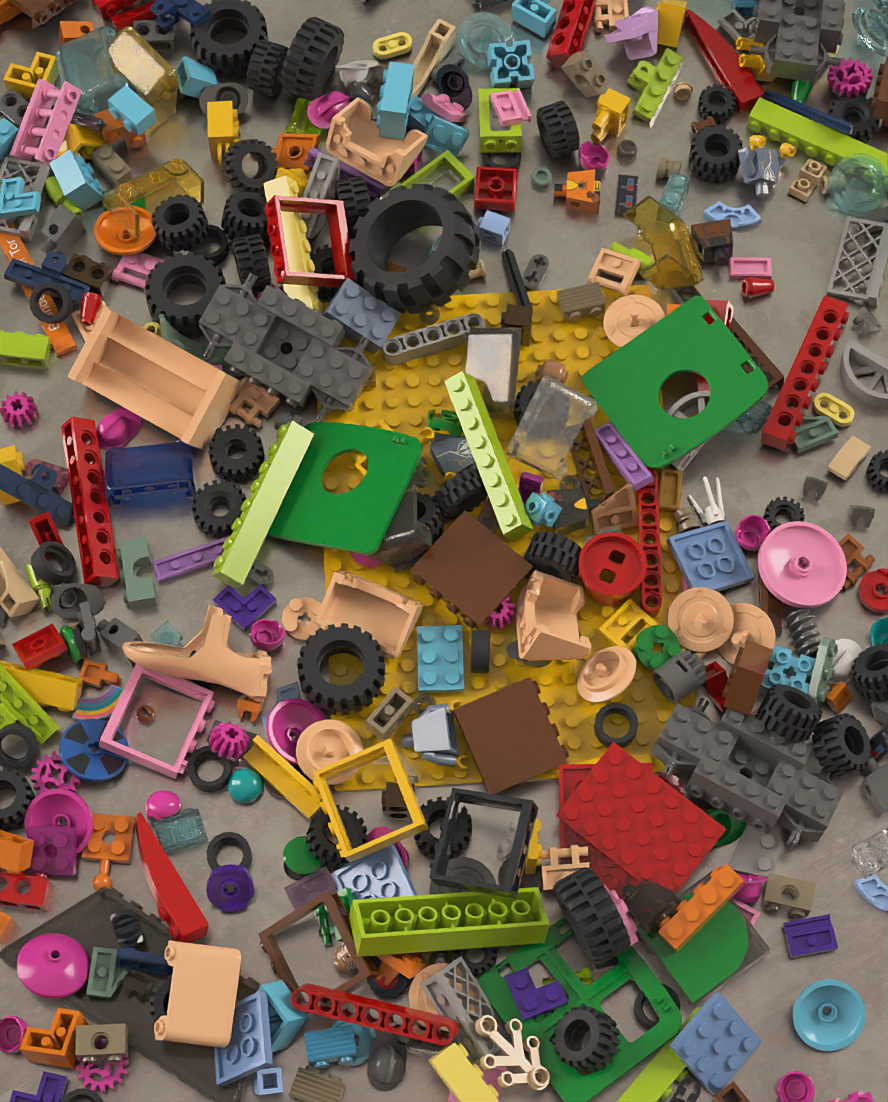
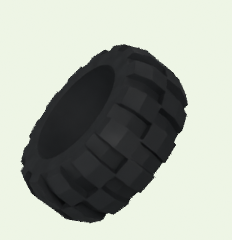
[349,184,480,314]

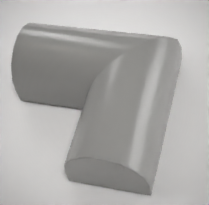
[718,8,756,41]

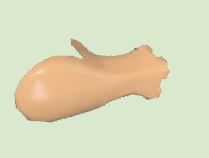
[122,605,271,702]

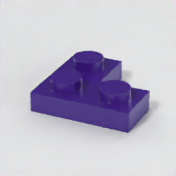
[213,584,277,632]
[505,967,568,1022]
[9,1071,68,1102]

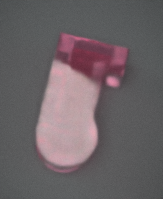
[25,459,69,496]

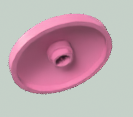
[758,521,847,608]

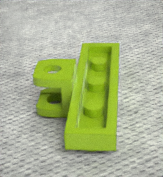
[628,48,684,123]
[0,664,60,744]

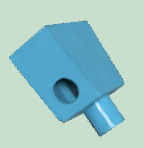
[175,56,223,98]

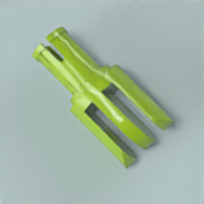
[45,176,82,217]
[609,241,653,277]
[25,564,53,611]

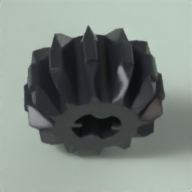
[110,908,143,949]

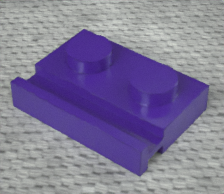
[782,914,838,958]

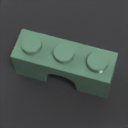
[116,536,158,610]

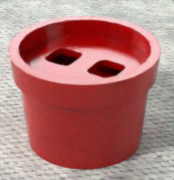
[579,532,647,606]

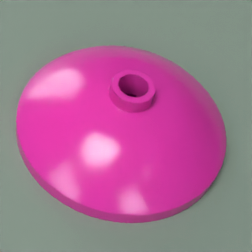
[266,698,326,765]
[24,789,93,857]
[17,933,90,998]

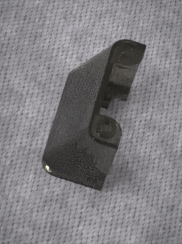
[464,327,522,420]
[367,466,432,569]

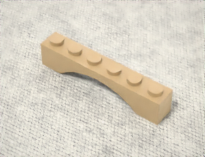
[375,18,456,119]
[0,547,40,618]

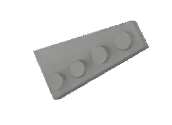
[729,821,782,877]

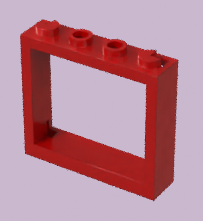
[265,195,355,288]

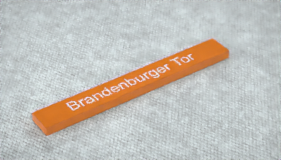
[0,218,77,357]

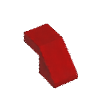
[703,661,728,712]

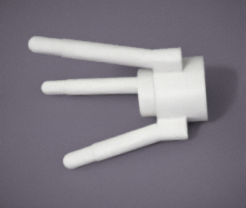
[687,477,726,526]

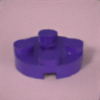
[206,864,254,912]

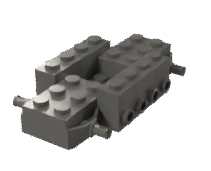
[749,0,845,82]
[199,273,374,423]
[651,698,844,847]

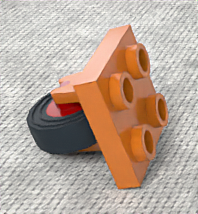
[368,952,428,998]

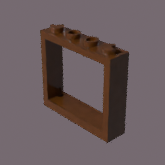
[258,890,380,1019]

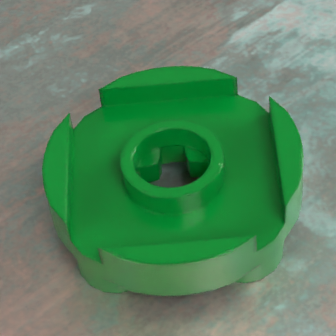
[426,409,464,436]
[634,625,681,670]

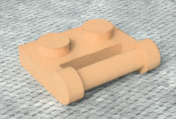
[587,248,641,296]

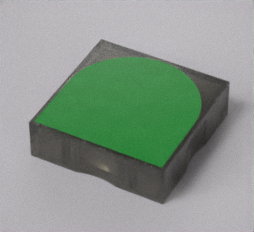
[636,871,770,1009]

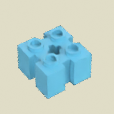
[486,40,535,88]
[758,645,816,696]

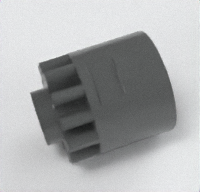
[652,649,708,704]

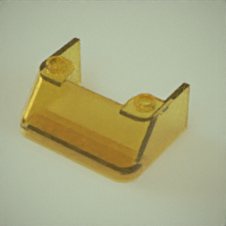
[98,26,178,129]
[103,158,204,239]
[623,195,704,290]

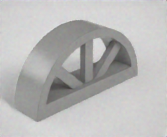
[301,152,341,239]
[840,338,888,408]
[667,391,711,470]

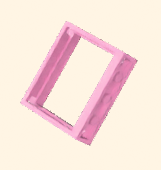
[99,664,215,779]

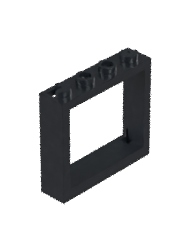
[429,788,539,899]

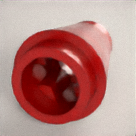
[741,277,775,298]
[80,292,102,326]

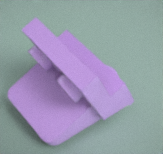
[605,6,659,60]

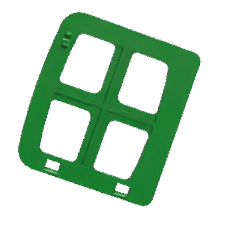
[478,917,682,1102]

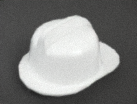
[335,60,378,87]
[827,639,863,685]

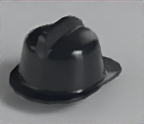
[436,64,473,111]

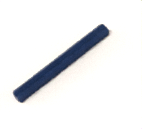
[763,90,854,135]

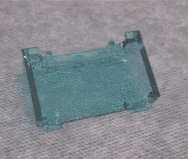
[55,26,128,117]

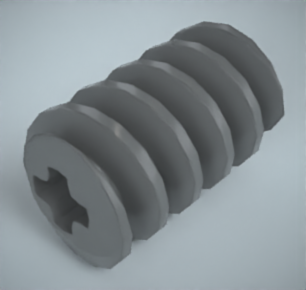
[786,609,822,658]

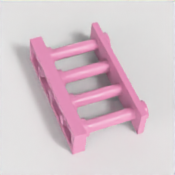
[9,79,82,167]

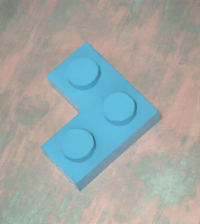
[0,177,41,219]

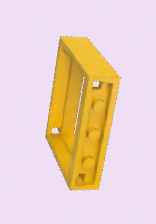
[313,738,428,862]

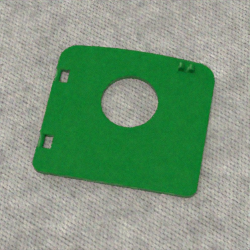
[582,296,768,470]
[266,422,423,555]

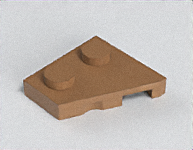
[590,483,638,535]

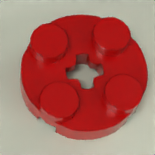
[858,568,888,614]

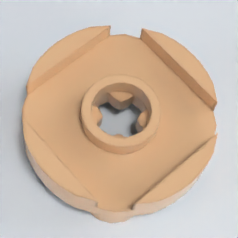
[282,597,325,643]

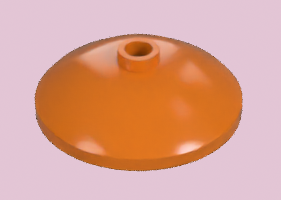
[94,205,157,255]

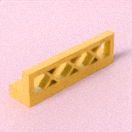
[243,735,323,820]

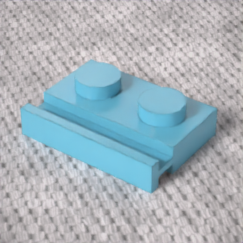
[423,115,470,158]

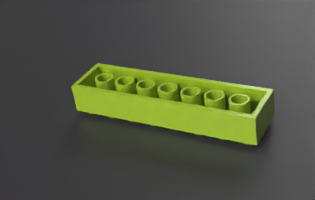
[349,887,550,957]

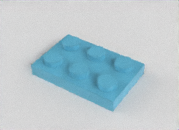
[417,625,464,694]

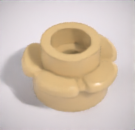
[673,82,693,101]

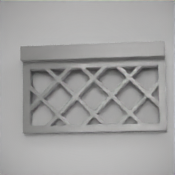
[0,157,55,243]
[827,216,888,307]
[420,956,512,1066]

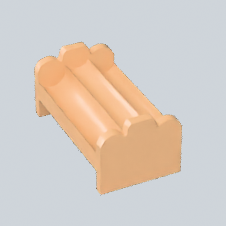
[67,307,240,449]

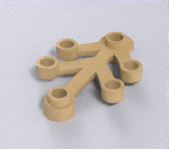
[475,1015,550,1091]

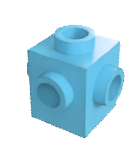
[525,492,562,527]

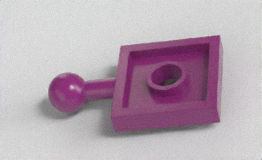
[28,826,76,875]

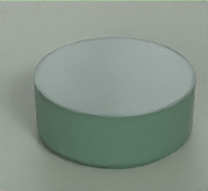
[531,167,552,189]

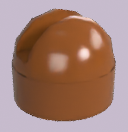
[136,705,155,725]

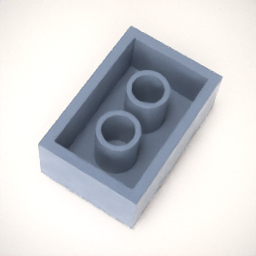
[323,278,401,355]

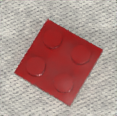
[12,623,68,670]

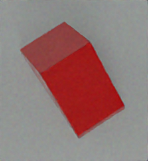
[28,511,63,560]

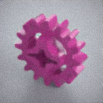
[827,57,873,97]
[30,751,81,794]
[75,1039,129,1093]

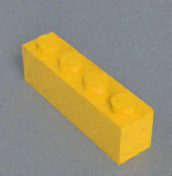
[0,660,84,712]

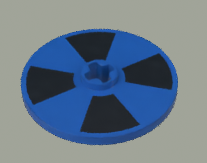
[59,719,129,782]

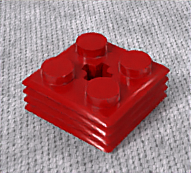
[474,166,518,211]

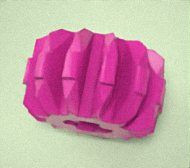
[0,391,37,429]
[483,596,515,631]
[209,721,249,760]

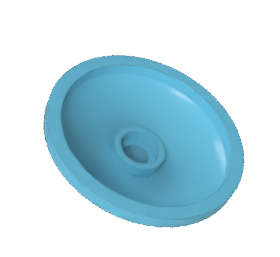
[793,979,866,1051]

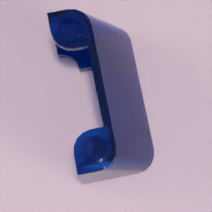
[105,440,197,507]

